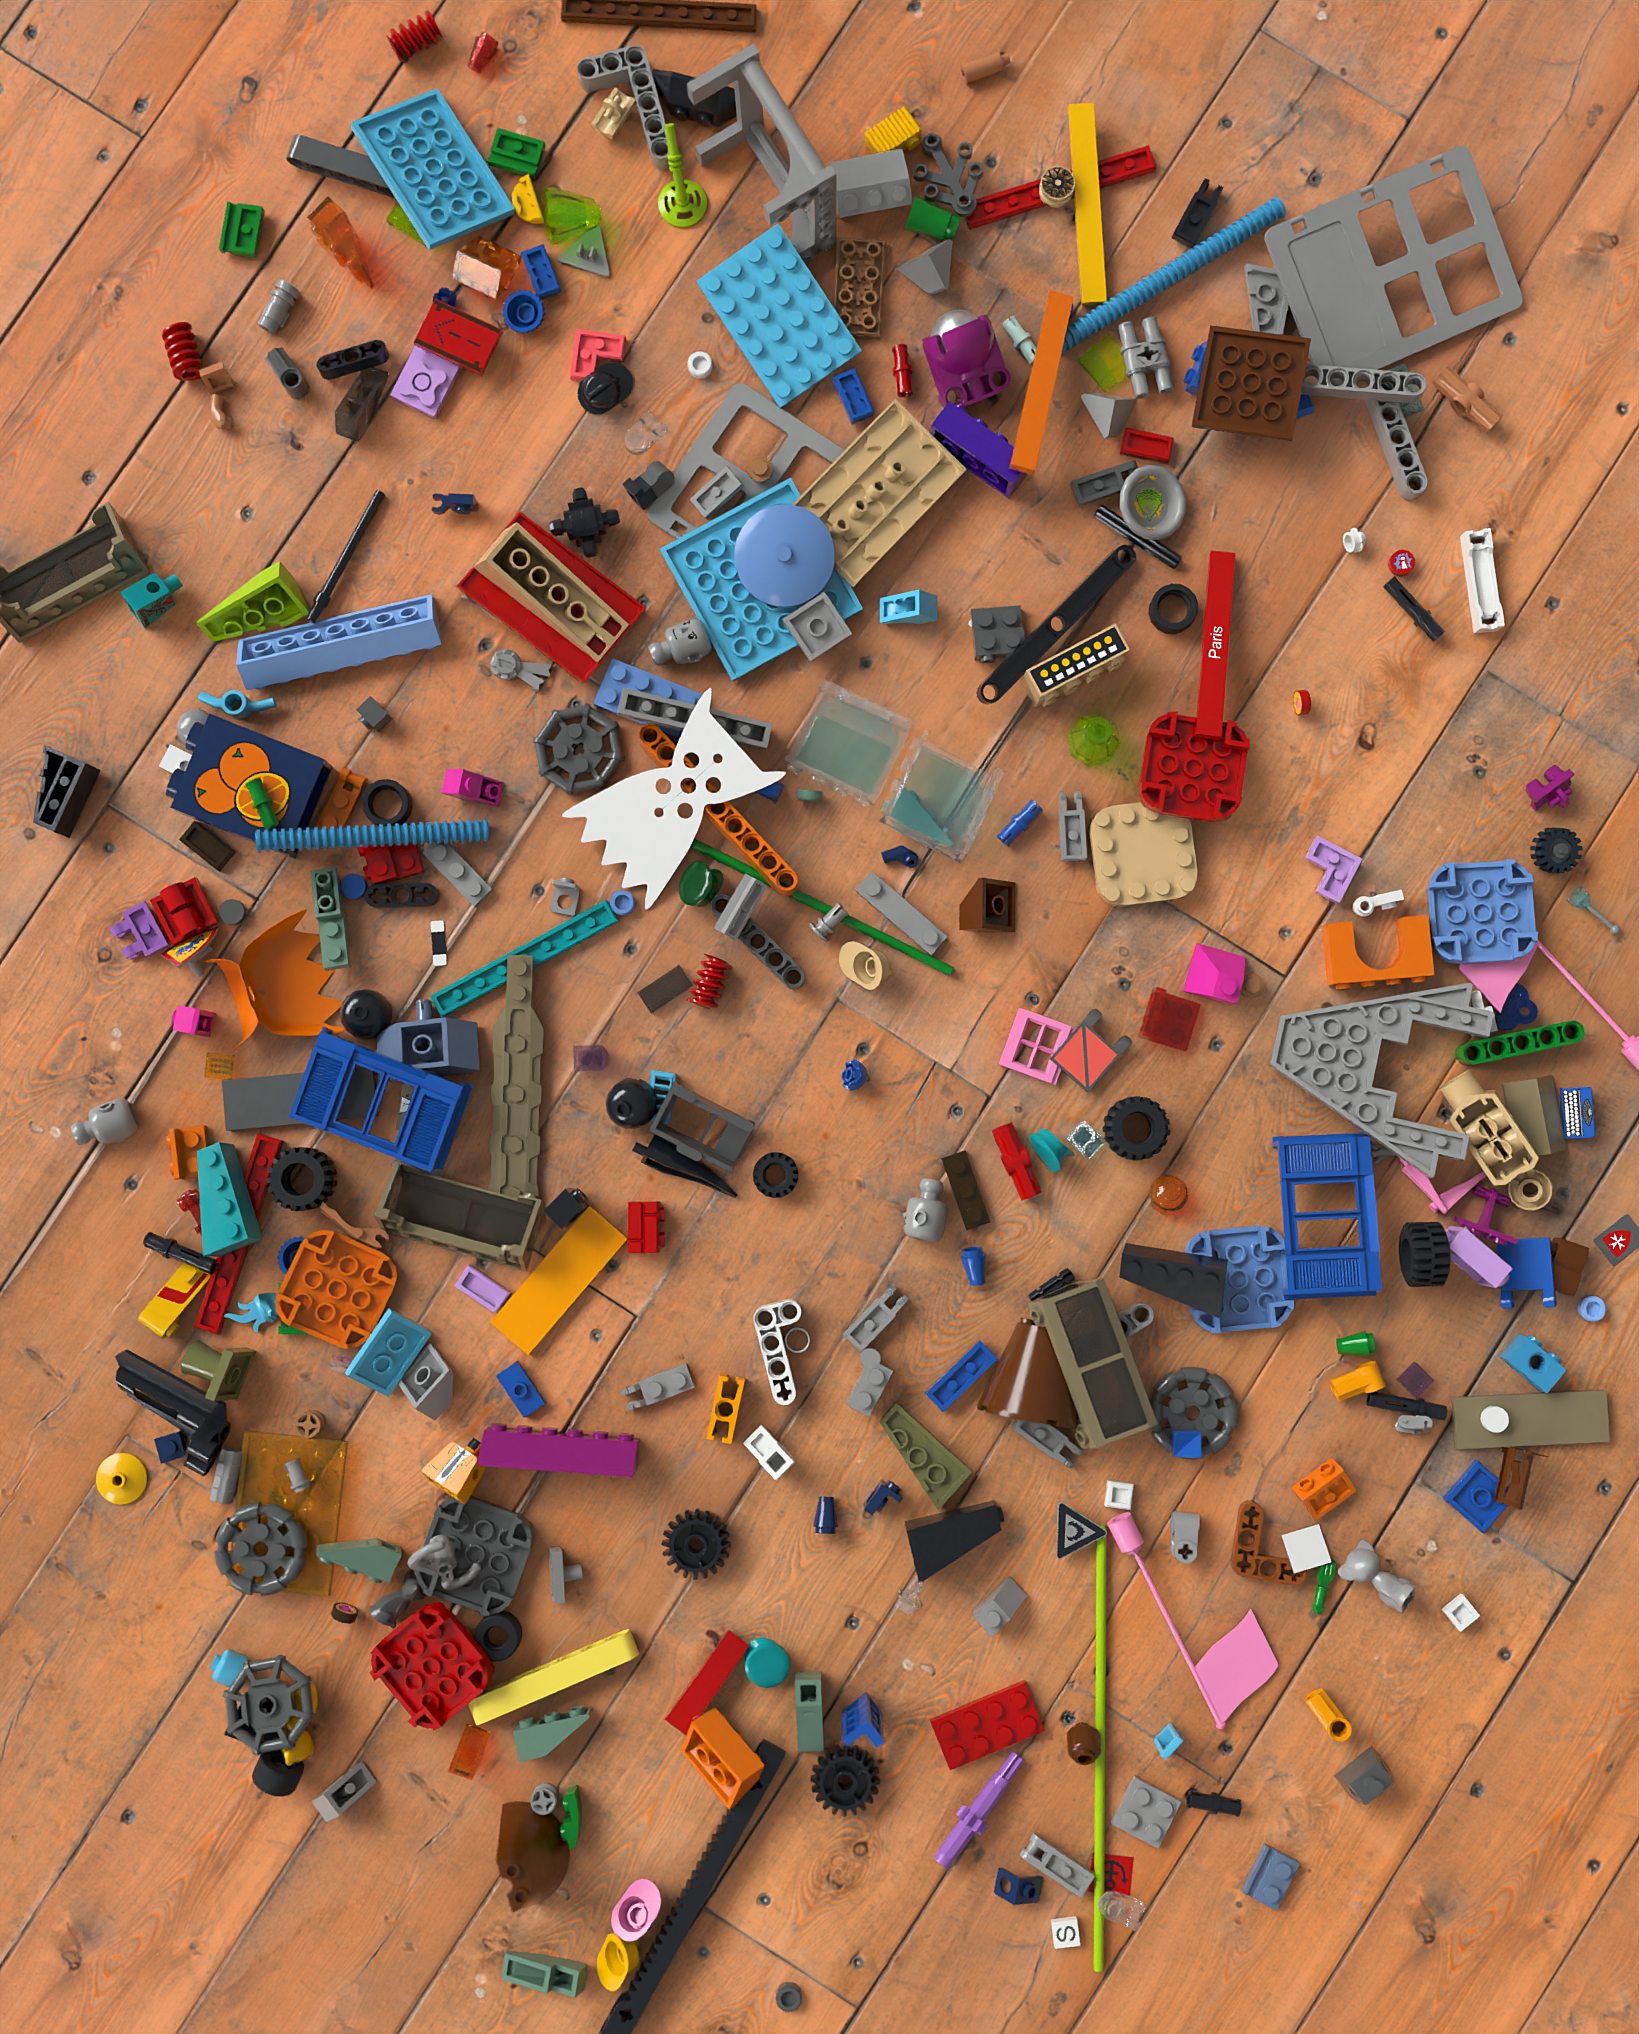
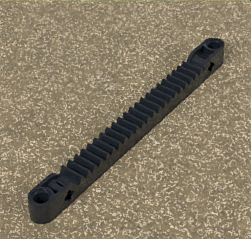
[599,1738,786,2034]

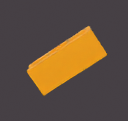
[706,1373,746,1444]

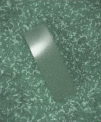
[501,1951,588,1998]

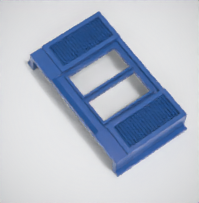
[289,1027,474,1172]
[1272,1133,1382,1300]

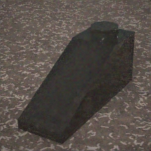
[335,367,389,442]

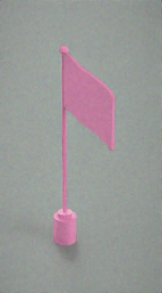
[1458,939,1639,1071]
[1107,1512,1279,1730]

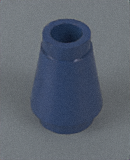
[813,1497,838,1534]

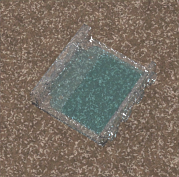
[784,679,914,807]
[879,730,1005,863]

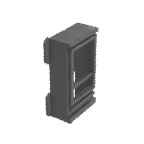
[649,1081,755,1172]

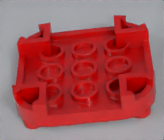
[1139,711,1250,822]
[370,1601,495,1731]

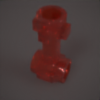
[177,1189,202,1237]

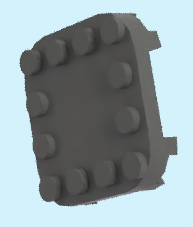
[414,1496,534,1616]

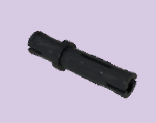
[1383,576,1445,642]
[143,1232,218,1275]
[1366,1392,1447,1421]

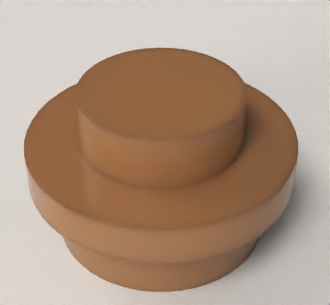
[748,457,773,482]
[1240,973,1265,999]

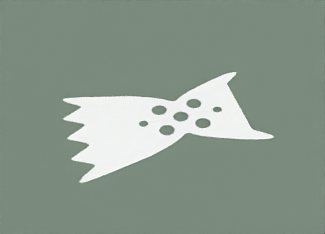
[562,688,786,909]

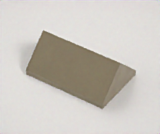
[1502,1075,1567,1156]

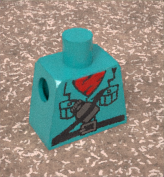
[120,573,183,628]

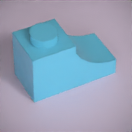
[880,590,938,625]

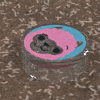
[329,1355,353,1374]

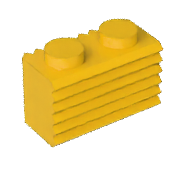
[864,106,922,154]

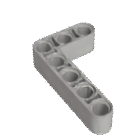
[577,45,670,170]

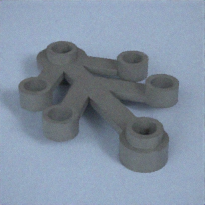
[913,133,983,217]

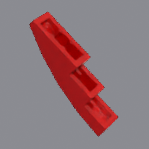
[664,1630,749,1735]

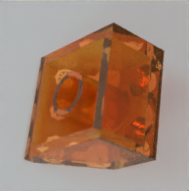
[452,235,522,299]

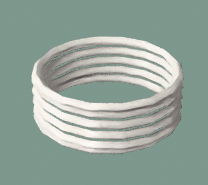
[785,1327,810,1353]

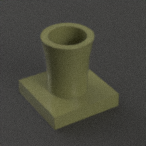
[181,1340,256,1401]

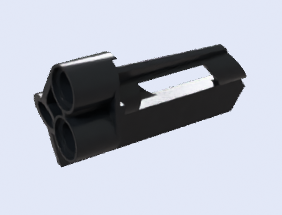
[115,1349,231,1477]

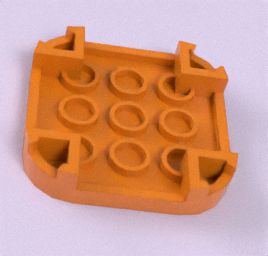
[275,1230,397,1349]

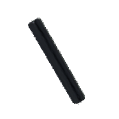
[1094,505,1182,569]

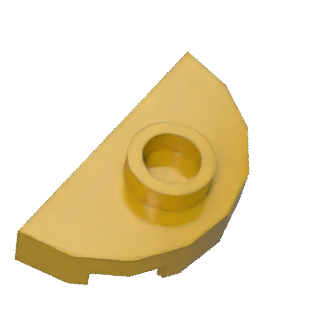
[512,174,544,224]

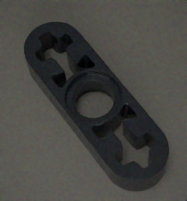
[316,340,389,380]
[365,883,440,908]

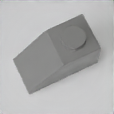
[972,1576,1027,1637]
[312,1761,377,1822]

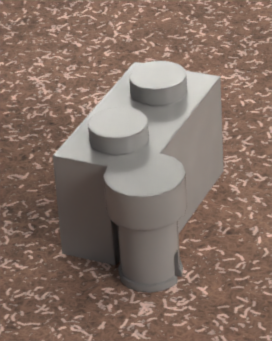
[846,1348,893,1417]

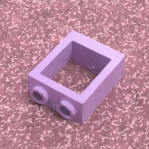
[1445,1226,1513,1288]

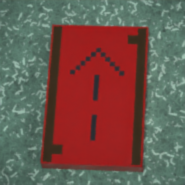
[413,299,503,376]

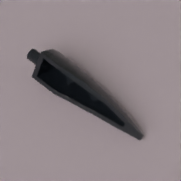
[632,1134,737,1198]

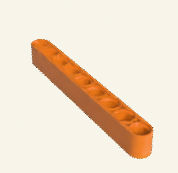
[639,724,798,897]

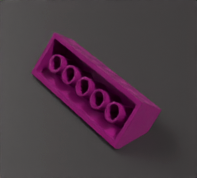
[477,1423,640,1477]

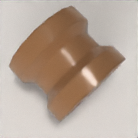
[295,1410,325,1438]

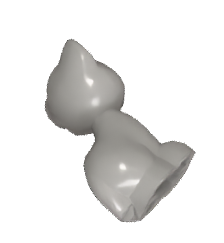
[1338,1540,1416,1614]

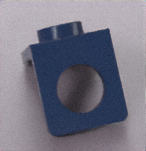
[994,1868,1043,1905]

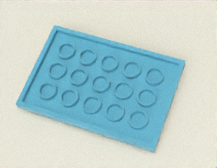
[351,88,515,250]
[696,223,862,408]

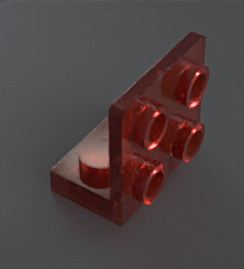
[1138,987,1201,1051]

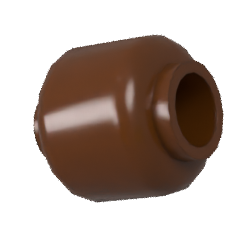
[1067,1722,1101,1765]

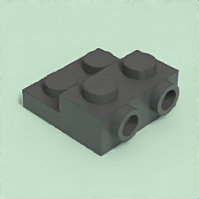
[970,605,1025,663]

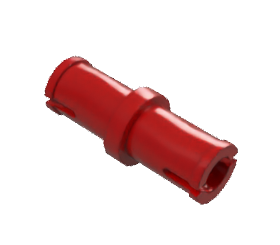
[892,344,913,398]

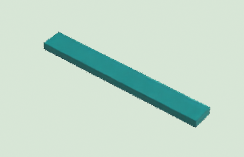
[430,900,619,1018]

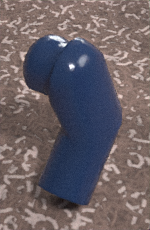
[881,845,918,868]

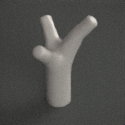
[1370,1141,1397,1165]

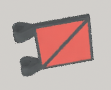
[1050,1009,1132,1092]

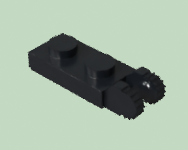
[1172,178,1224,249]

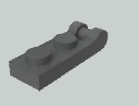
[1070,460,1138,507]

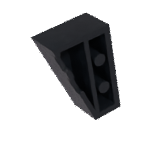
[33,745,101,838]

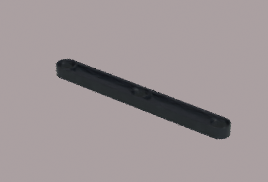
[976,545,1136,705]

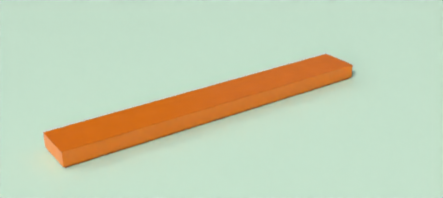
[1009,290,1074,475]

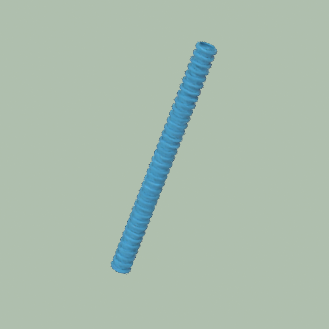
[1061,197,1286,355]

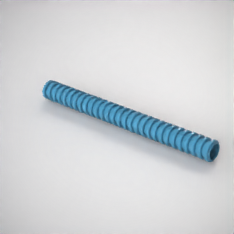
[255,819,489,853]

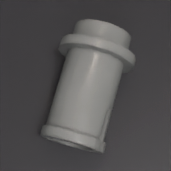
[284,1458,311,1493]

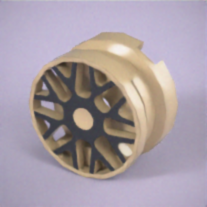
[1039,166,1075,208]

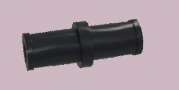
[1186,1790,1242,1817]

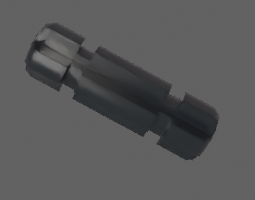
[1028,1268,1075,1301]

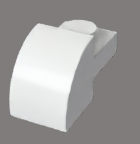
[743,1425,796,1481]

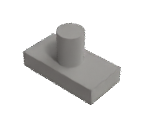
[549,1546,582,1604]

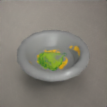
[1120,465,1186,540]

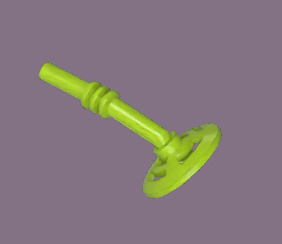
[658,123,707,228]

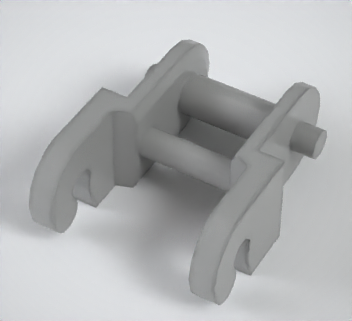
[1395,1415,1433,1435]

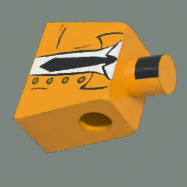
[421,1438,485,1505]

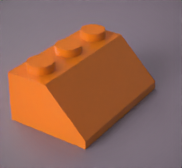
[680,1707,765,1810]

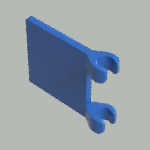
[1497,1237,1557,1309]

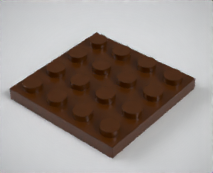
[1192,325,1311,441]

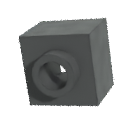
[356,696,393,732]

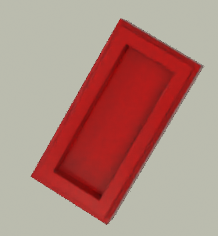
[1120,428,1174,464]

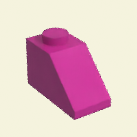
[172,1005,215,1037]

